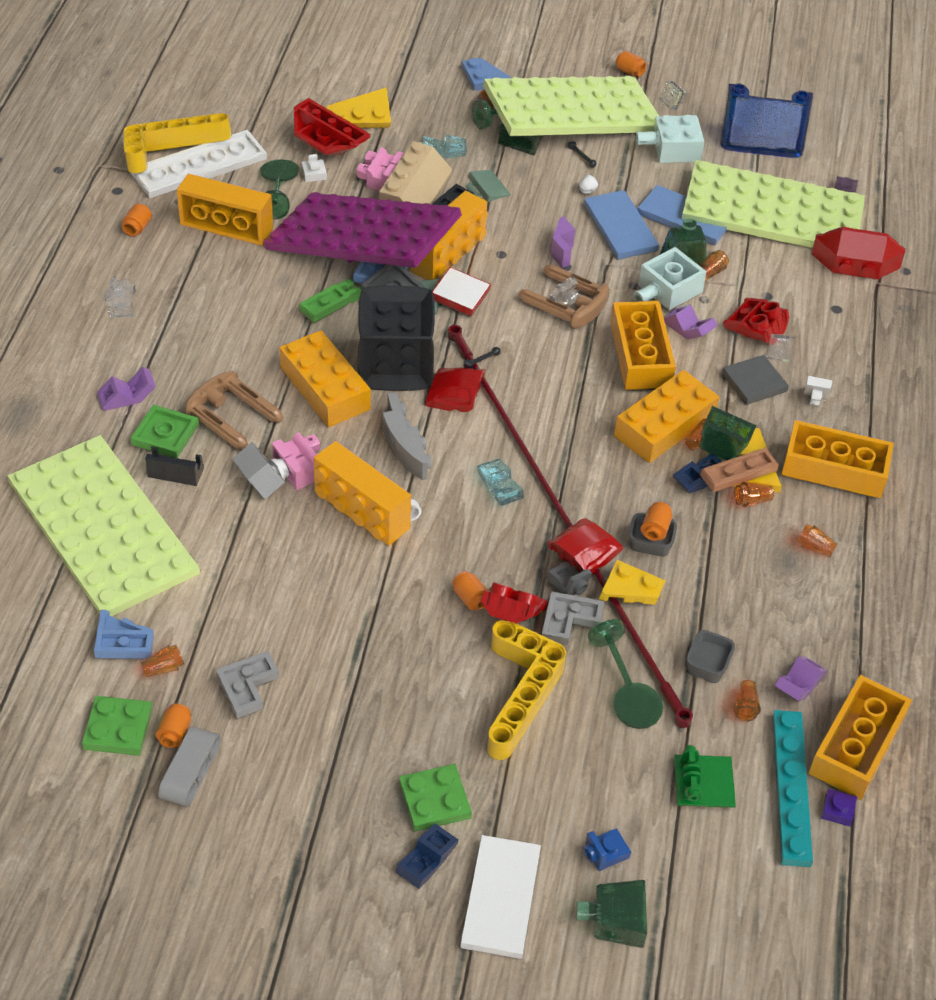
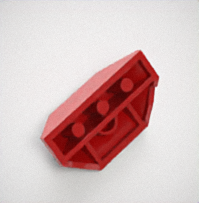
[294,98,371,155]
[811,227,906,279]

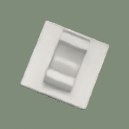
[302,154,327,182]
[803,376,832,407]

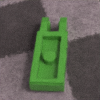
[299,279,361,323]

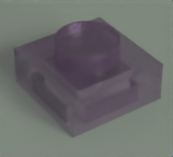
[834,176,858,193]

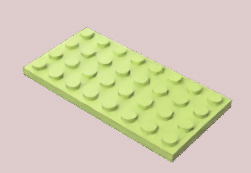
[483,76,659,136]
[682,160,865,248]
[7,435,200,616]

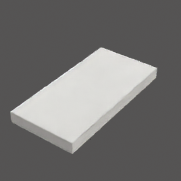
[461,835,541,959]

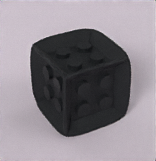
[358,285,435,391]

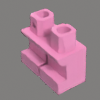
[357,147,405,191]
[272,432,320,490]

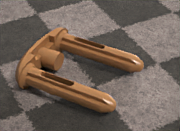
[518,265,610,329]
[185,371,283,450]

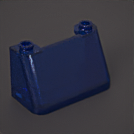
[720,83,813,158]

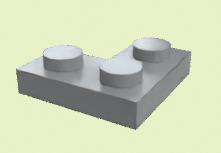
[542,591,604,645]
[216,651,279,718]

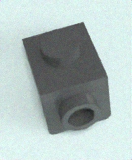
[546,562,592,595]

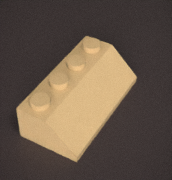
[379,141,452,205]

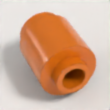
[616,51,647,77]
[122,204,152,237]
[641,502,673,541]
[452,571,488,610]
[155,703,192,748]

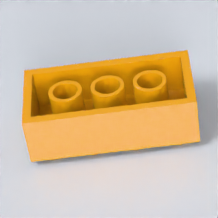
[177,173,273,246]
[411,190,488,280]
[610,301,676,390]
[279,330,371,428]
[613,370,720,463]
[781,420,894,498]
[314,441,411,546]
[809,675,912,801]

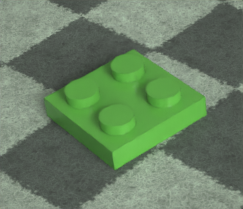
[130,404,199,458]
[82,696,153,756]
[399,764,472,832]

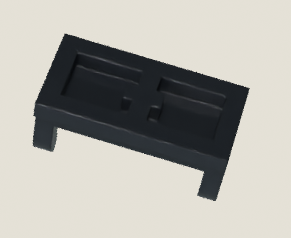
[145,446,204,486]

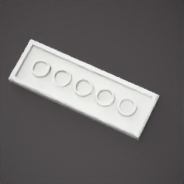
[131,130,267,199]

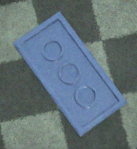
[637,185,727,246]
[584,190,659,260]

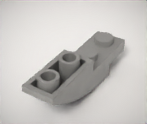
[382,392,431,480]

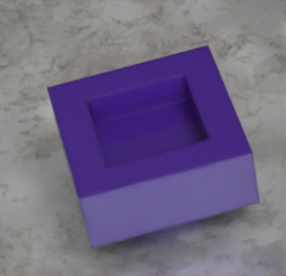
[821,789,857,827]

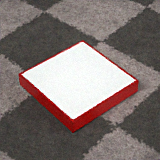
[432,267,491,316]

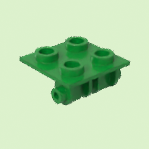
[674,745,736,808]

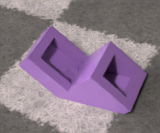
[551,217,575,268]
[664,305,718,340]
[97,367,156,410]
[775,656,828,701]

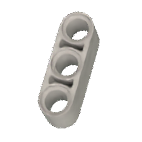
[159,726,221,807]

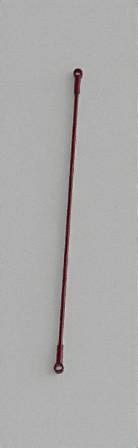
[448,325,693,728]

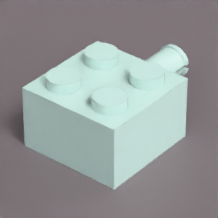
[636,115,705,163]
[633,247,706,310]

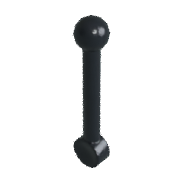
[568,141,597,168]
[463,347,501,369]

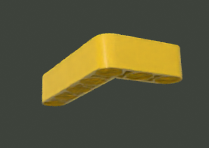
[123,113,232,173]
[487,620,566,760]

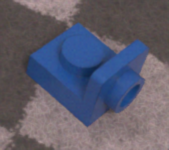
[583,828,631,871]

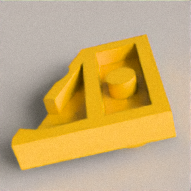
[599,560,666,605]

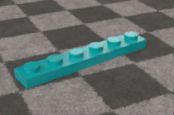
[772,710,813,867]

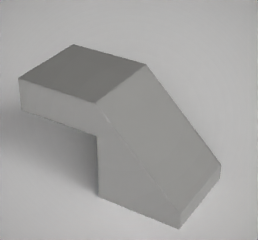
[233,442,285,499]

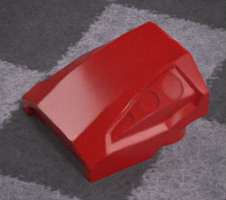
[723,297,790,344]
[426,368,486,412]
[547,518,623,574]
[481,582,549,623]

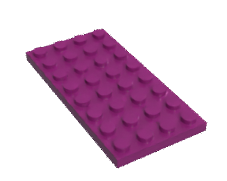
[263,192,461,268]

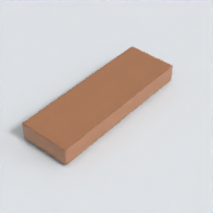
[700,447,779,492]

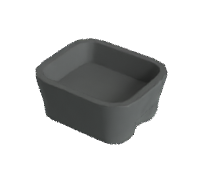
[629,513,677,557]
[687,630,735,683]

